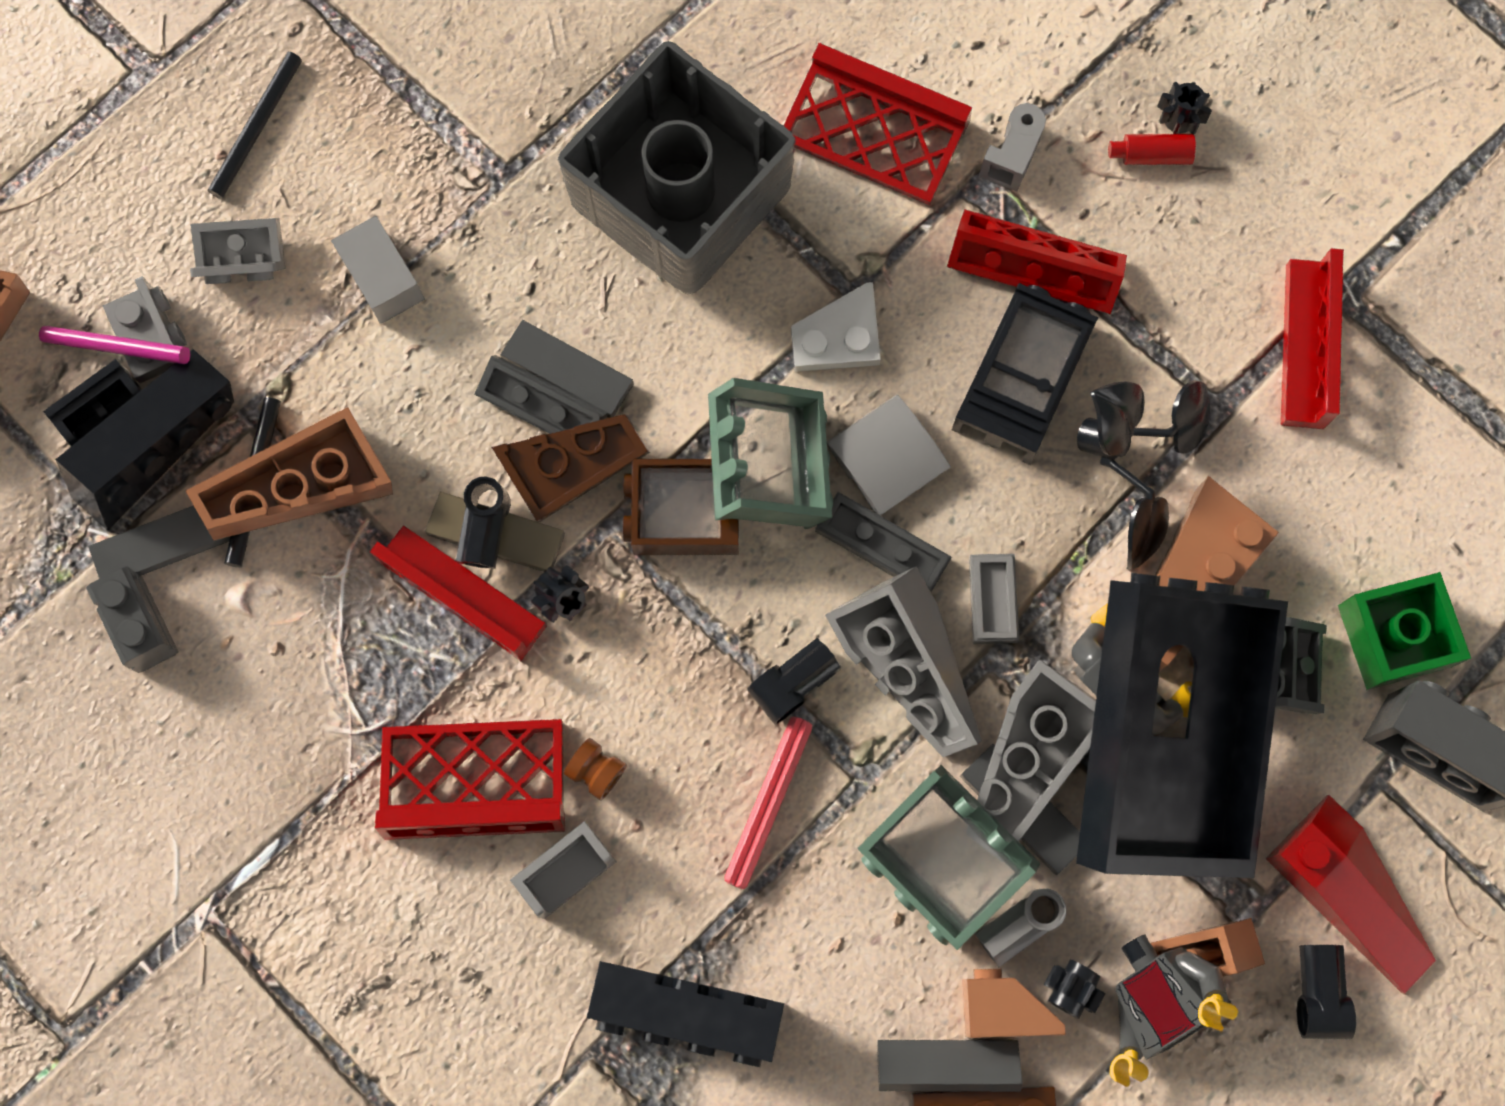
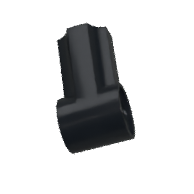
[456,476,511,569]
[747,638,841,725]
[1296,945,1356,1039]

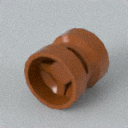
[564,738,627,801]

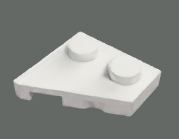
[791,282,881,372]

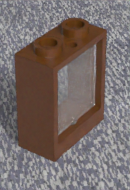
[623,459,739,555]

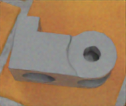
[979,103,1046,192]

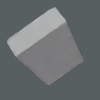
[969,554,1019,644]

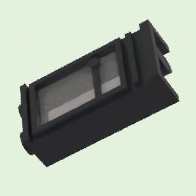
[951,283,1099,465]

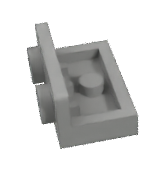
[190,218,286,284]

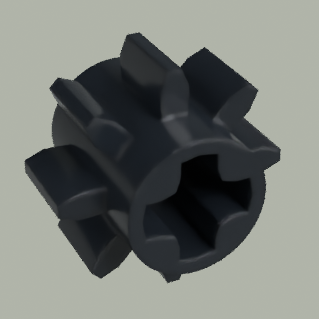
[1157,82,1212,134]
[531,565,589,623]
[1044,959,1106,1019]

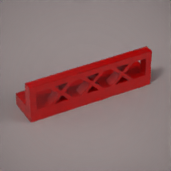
[947,209,1127,314]
[1281,248,1344,429]
[370,525,547,662]

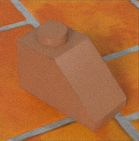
[1151,918,1265,977]
[962,969,1066,1038]

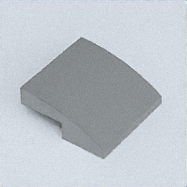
[827,395,951,515]

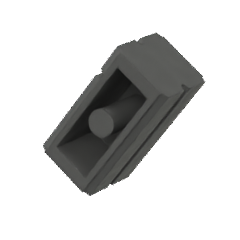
[86,566,179,673]

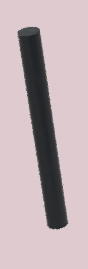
[207,51,302,199]
[224,397,281,568]

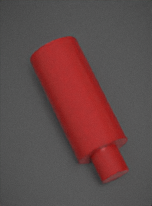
[1108,134,1196,165]

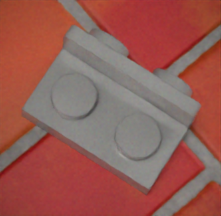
[103,276,187,384]

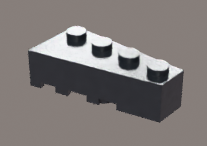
[55,349,234,531]
[586,961,784,1067]

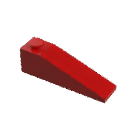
[1265,795,1436,993]

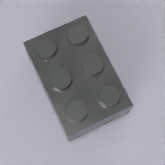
[1363,680,1505,812]

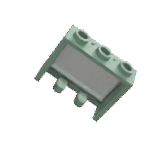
[708,378,833,529]
[857,765,1041,950]

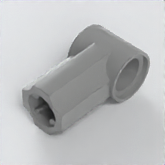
[975,889,1066,967]

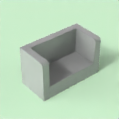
[331,216,425,323]
[510,821,617,919]

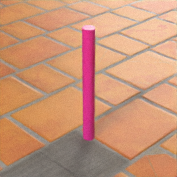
[39,326,190,364]

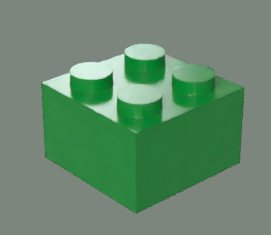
[1338,572,1471,690]

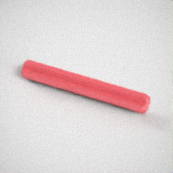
[725,717,812,889]

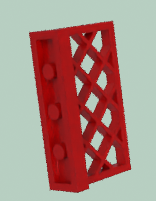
[783,43,972,206]
[375,719,565,840]

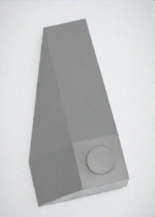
[825,566,982,757]
[966,659,1096,862]

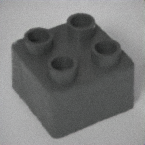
[558,41,796,294]

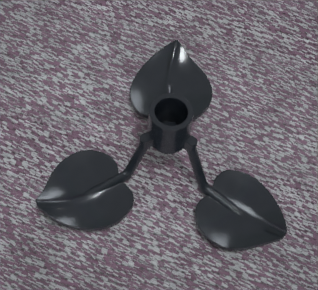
[1077,380,1210,570]

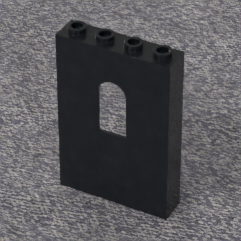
[1076,573,1288,878]

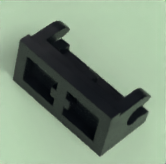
[43,359,142,446]

